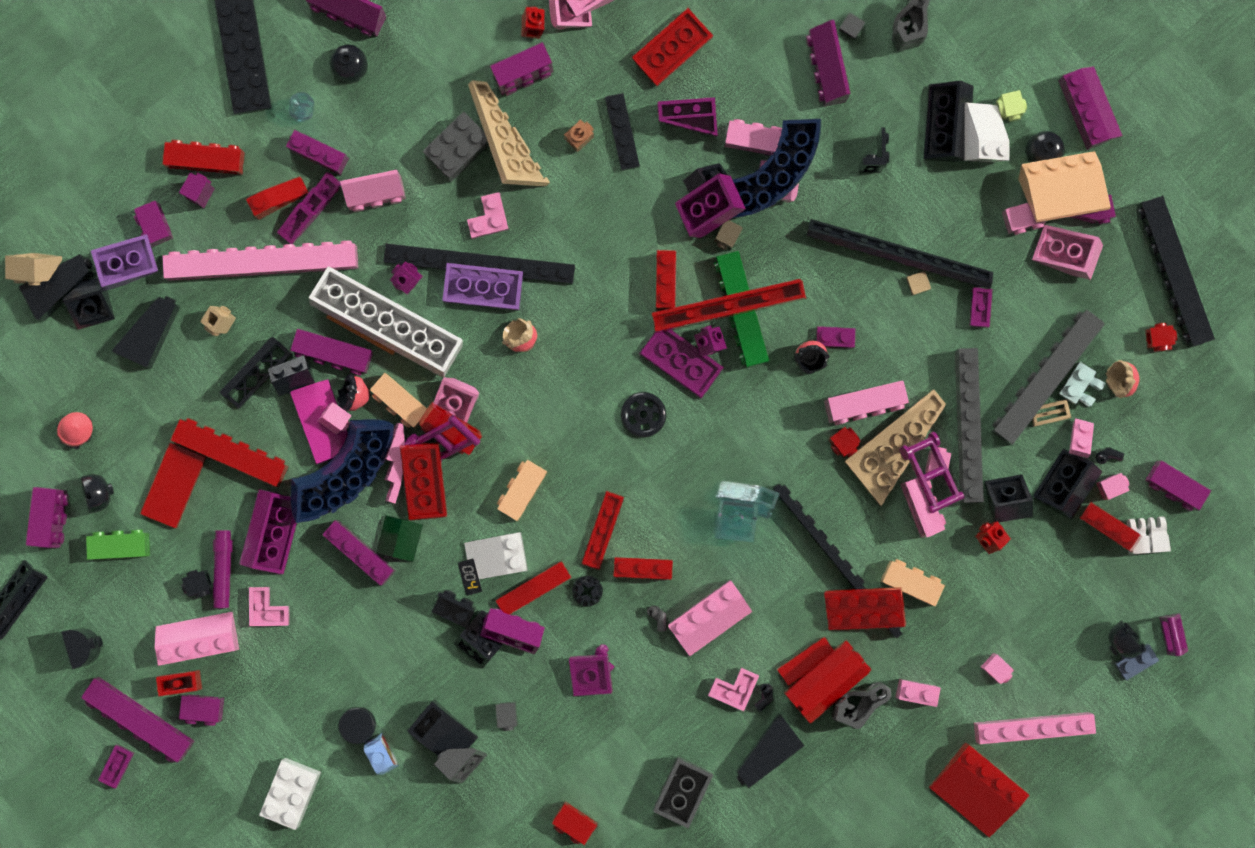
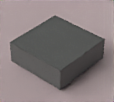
[839,13,866,40]

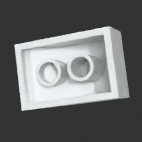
[964,103,1009,163]
[464,532,528,579]

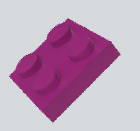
[569,654,613,696]

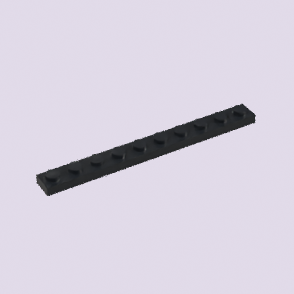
[806,219,994,289]
[384,243,575,284]
[773,484,903,638]

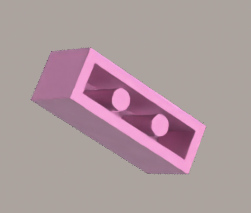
[724,119,782,155]

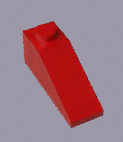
[246,177,309,220]

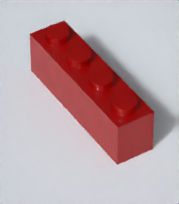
[162,140,245,175]

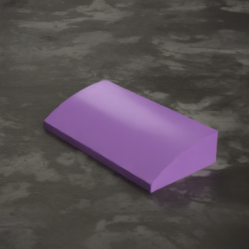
[442,263,523,311]

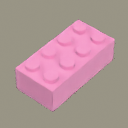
[824,380,909,426]

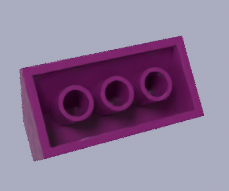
[306,0,386,37]
[806,19,851,107]
[1058,66,1123,150]
[239,489,297,574]

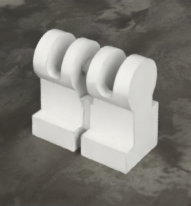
[1127,517,1171,555]

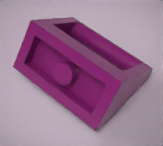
[1159,613,1188,656]

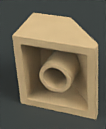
[5,253,62,285]

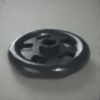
[621,392,666,438]

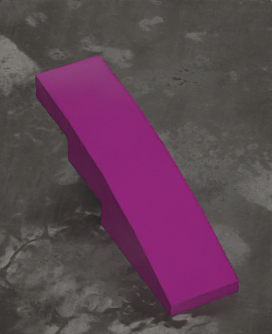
[277,172,341,244]

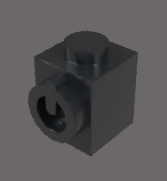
[181,569,213,600]

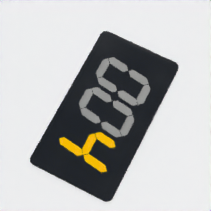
[458,558,482,596]

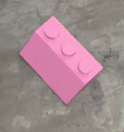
[340,170,406,212]
[900,478,946,538]

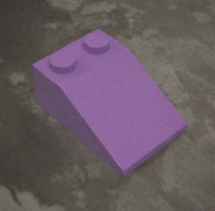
[91,234,158,290]

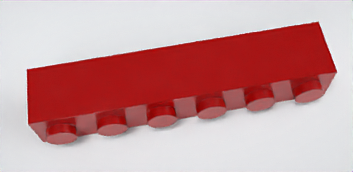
[171,418,289,487]

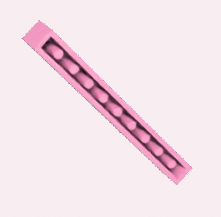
[163,241,358,281]

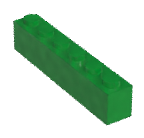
[713,251,769,369]

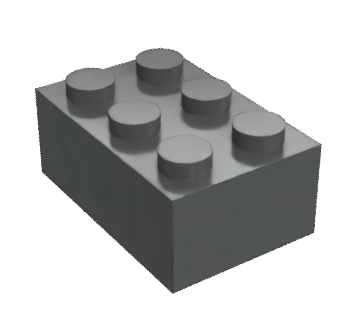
[423,111,489,182]
[653,756,713,829]

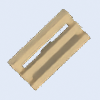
[1032,399,1071,427]

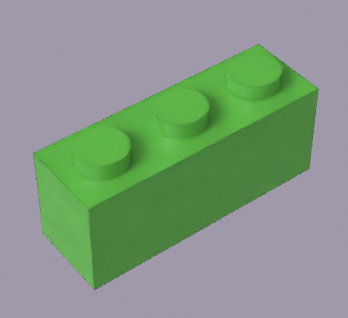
[86,529,150,560]

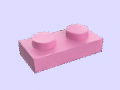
[1069,418,1094,458]

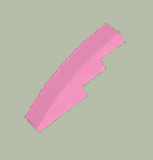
[384,423,405,503]

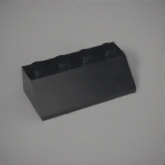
[923,80,974,162]

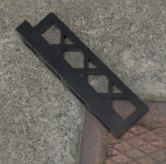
[219,336,292,409]
[0,560,48,640]

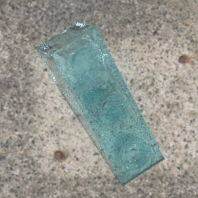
[715,481,780,519]

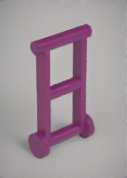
[404,415,480,462]
[899,432,964,514]

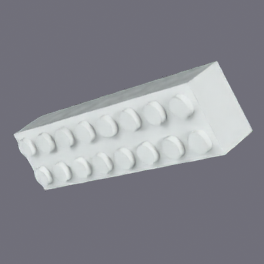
[309,266,463,378]

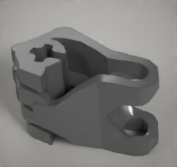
[891,0,930,52]
[831,682,891,729]

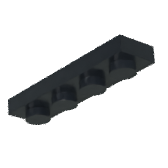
[605,93,640,172]

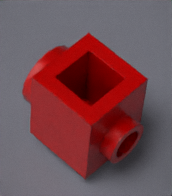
[521,7,545,39]
[1145,323,1177,352]
[828,427,861,457]

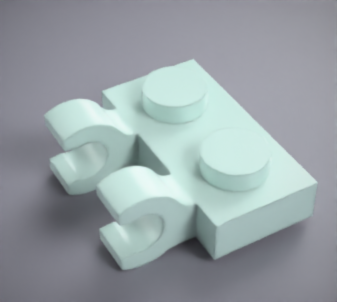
[1059,362,1106,407]

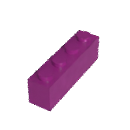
[290,329,373,376]
[323,520,396,586]

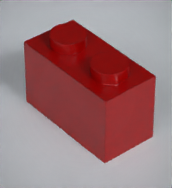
[156,670,202,696]
[552,801,597,845]

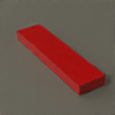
[581,491,624,570]
[496,561,572,615]

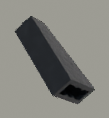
[19,254,94,322]
[112,296,180,369]
[736,713,804,788]

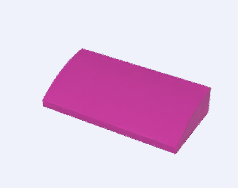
[290,379,348,464]

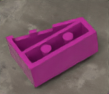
[657,97,718,137]

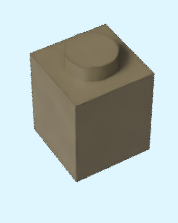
[714,220,743,251]

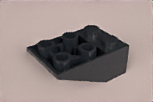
[407,699,478,756]

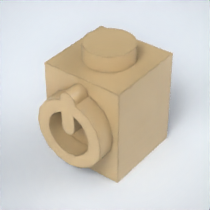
[200,306,236,336]

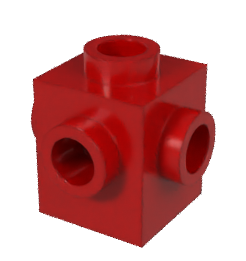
[975,521,1011,554]

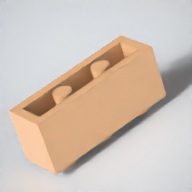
[370,373,427,429]
[497,460,547,521]
[880,559,945,607]

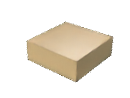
[906,271,931,296]

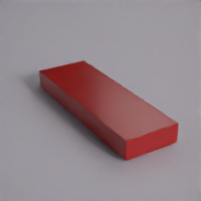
[777,637,834,686]

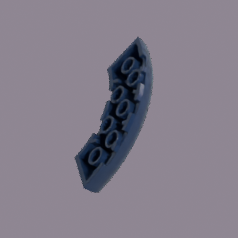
[732,119,822,218]
[291,419,394,523]

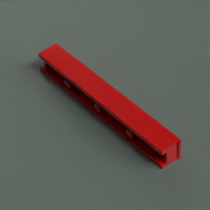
[651,279,806,333]

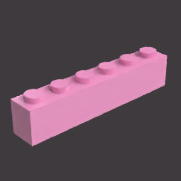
[974,712,1096,744]

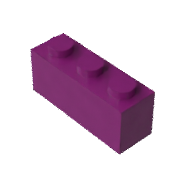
[286,130,349,176]
[1145,460,1211,512]
[480,608,545,655]

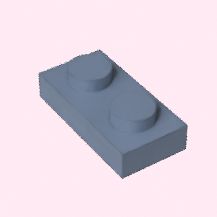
[1114,644,1159,680]

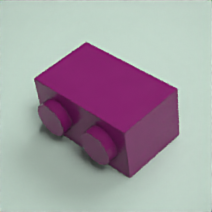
[179,173,215,208]
[134,201,174,247]
[179,694,224,726]

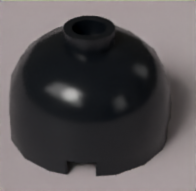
[329,44,368,84]
[1025,131,1065,163]
[81,474,114,514]
[1109,620,1147,659]

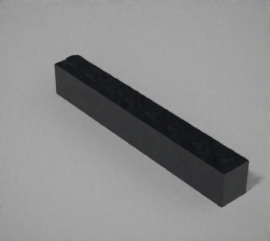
[1136,196,1215,348]

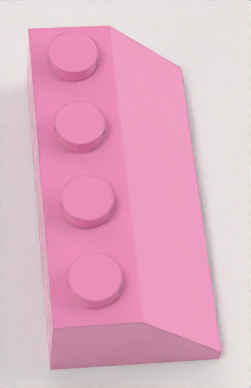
[668,580,752,656]
[155,612,239,666]

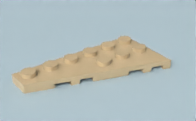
[468,80,550,186]
[844,390,946,506]

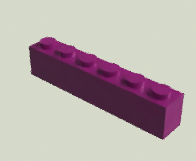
[81,677,195,763]

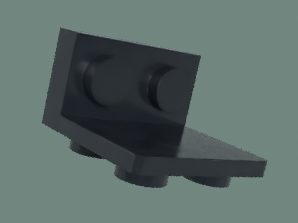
[858,127,889,173]
[432,589,477,628]
[454,610,503,669]

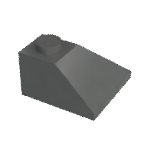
[434,748,488,784]

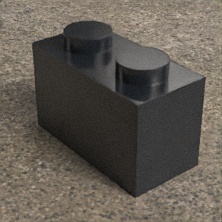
[268,355,315,396]

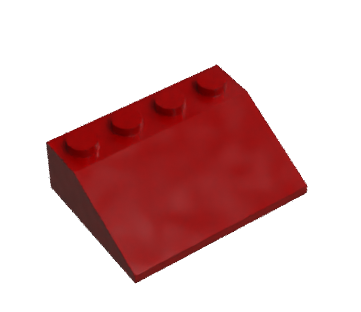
[929,743,1030,837]

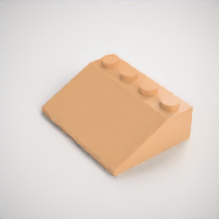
[1018,151,1111,223]

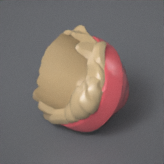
[502,318,537,352]
[1106,360,1140,398]

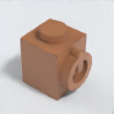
[564,120,594,152]

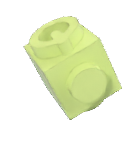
[996,90,1027,122]

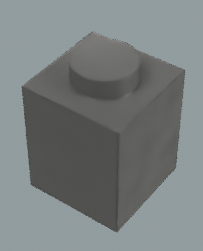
[495,701,518,731]

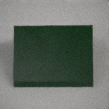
[376,515,423,562]

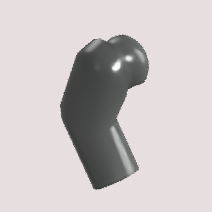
[647,605,666,631]

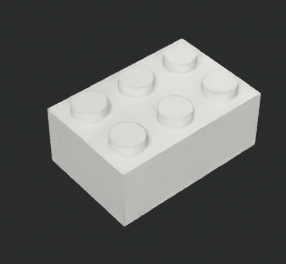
[259,758,321,830]

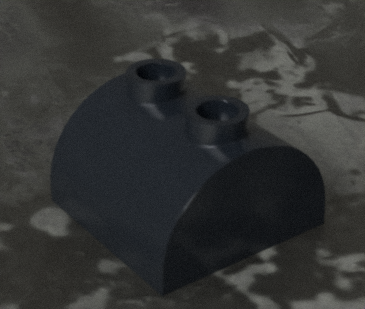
[61,628,103,669]

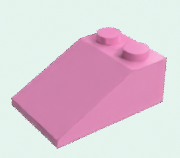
[1032,225,1103,280]

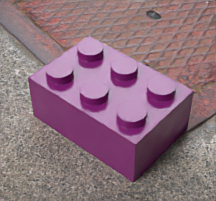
[490,42,553,95]
[675,174,746,238]
[26,487,69,548]

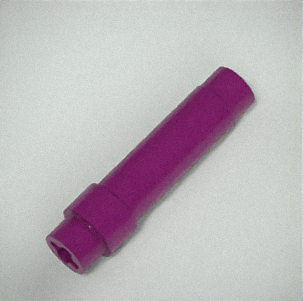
[213,530,233,608]

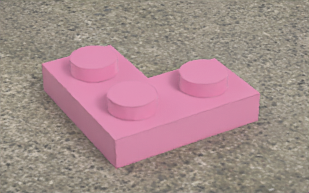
[467,192,509,239]
[249,587,289,626]
[708,668,759,711]

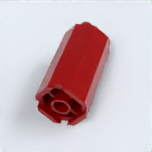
[784,640,871,724]

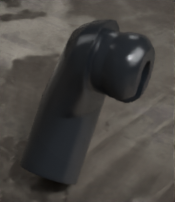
[1095,447,1124,464]
[754,683,773,712]

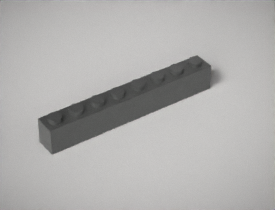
[991,310,1105,446]
[955,348,983,503]

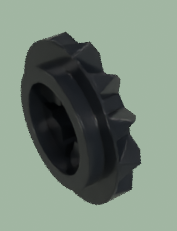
[572,576,603,607]

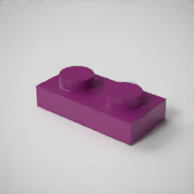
[969,287,993,328]
[816,326,856,348]
[98,744,134,789]

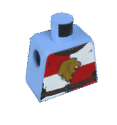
[364,733,399,775]

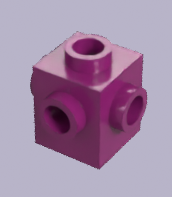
[390,261,423,295]
[694,325,727,357]

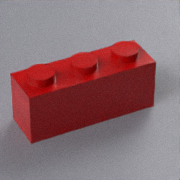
[656,250,676,310]
[419,402,482,455]
[1080,502,1143,552]
[614,557,673,579]

